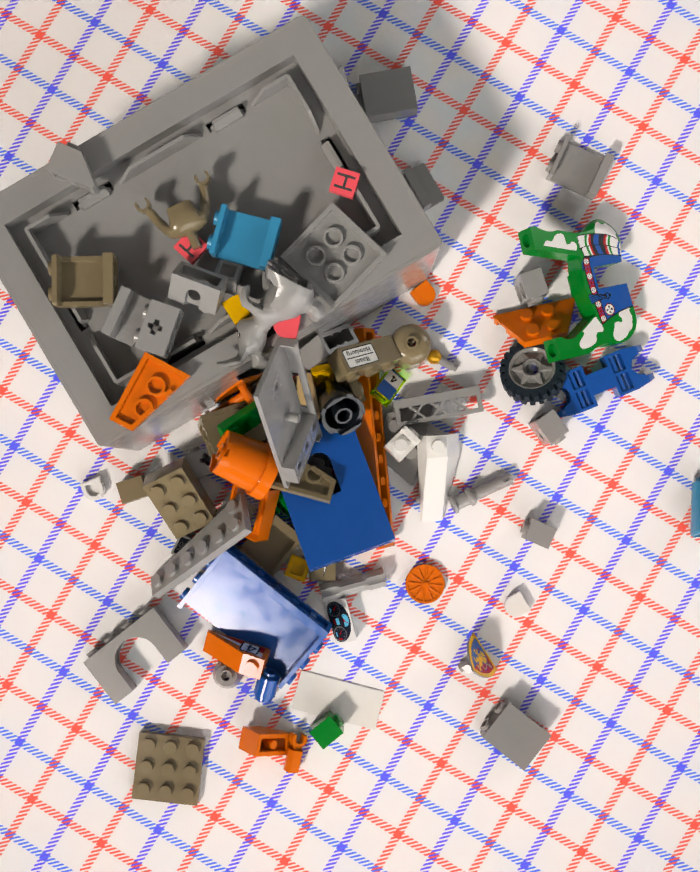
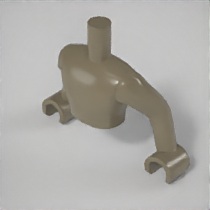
[134,171,211,250]

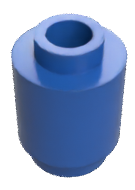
[254,668,280,703]

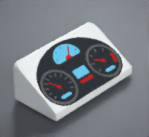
[325,596,357,644]

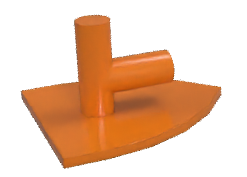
[215,373,263,405]

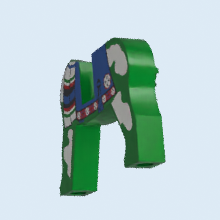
[518,219,637,363]

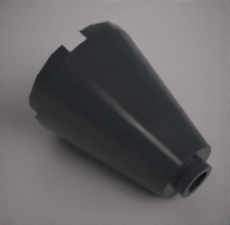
[316,380,365,435]

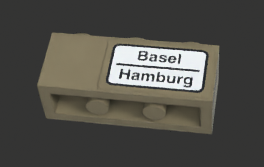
[327,335,401,383]

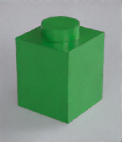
[309,710,344,749]

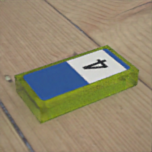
[370,369,406,407]

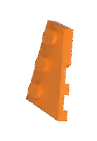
[109,352,191,431]

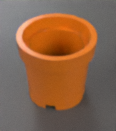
[209,430,278,500]

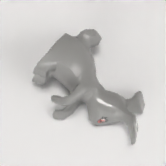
[217,259,325,369]

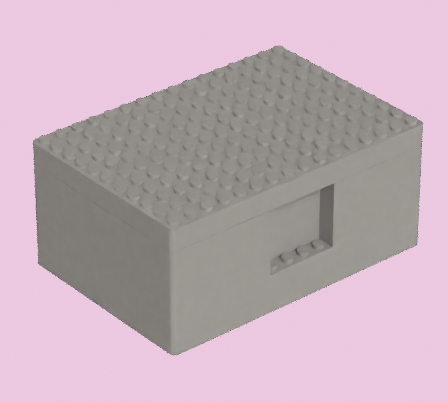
[0,16,442,451]

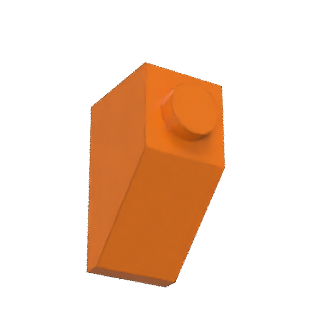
[238,726,290,757]

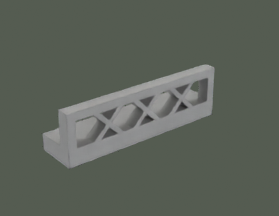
[392,385,484,427]

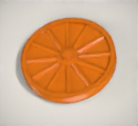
[405,564,445,604]

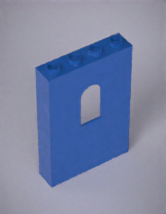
[281,420,395,572]

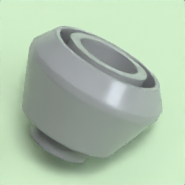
[213,661,242,689]

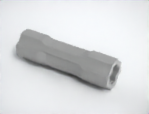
[319,567,387,603]

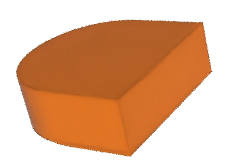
[409,280,435,306]

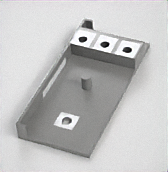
[253,337,322,488]

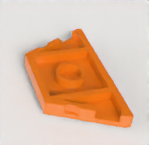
[493,297,575,348]

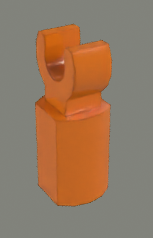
[283,732,307,773]

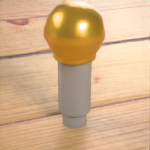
[427,349,458,371]

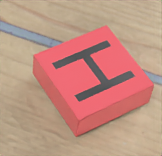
[329,166,360,200]
[173,236,207,265]

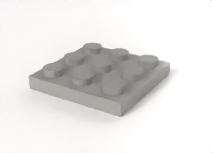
[280,202,387,310]

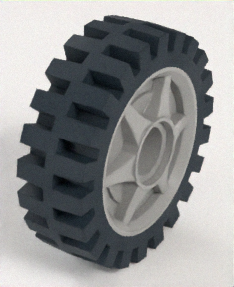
[500,343,566,405]

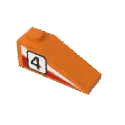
[203,630,271,680]

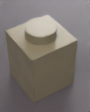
[116,475,148,504]

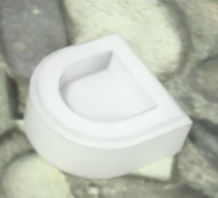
[80,476,106,501]
[504,590,531,617]

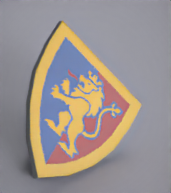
[458,633,497,678]

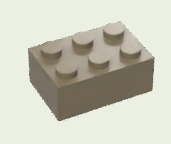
[142,457,217,539]

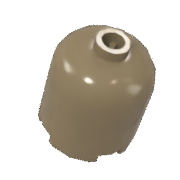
[392,324,432,370]

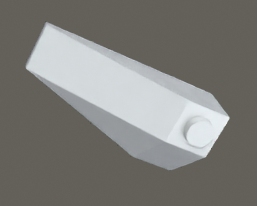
[417,433,460,522]

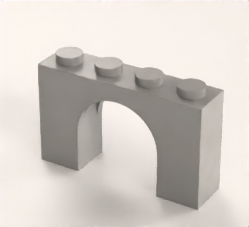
[83,605,188,705]

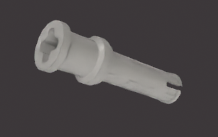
[448,472,514,514]

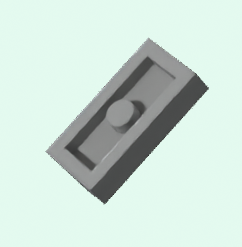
[402,163,444,211]
[101,286,151,347]

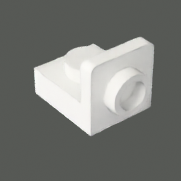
[384,426,421,462]

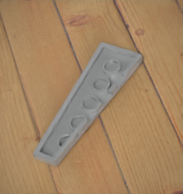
[151,494,252,599]

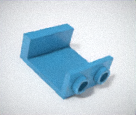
[207,203,283,271]

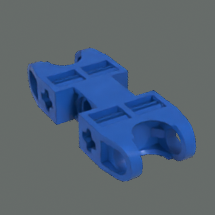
[556,345,655,418]

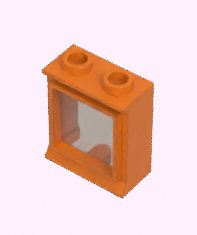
[229,484,280,542]

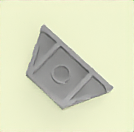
[384,404,433,485]

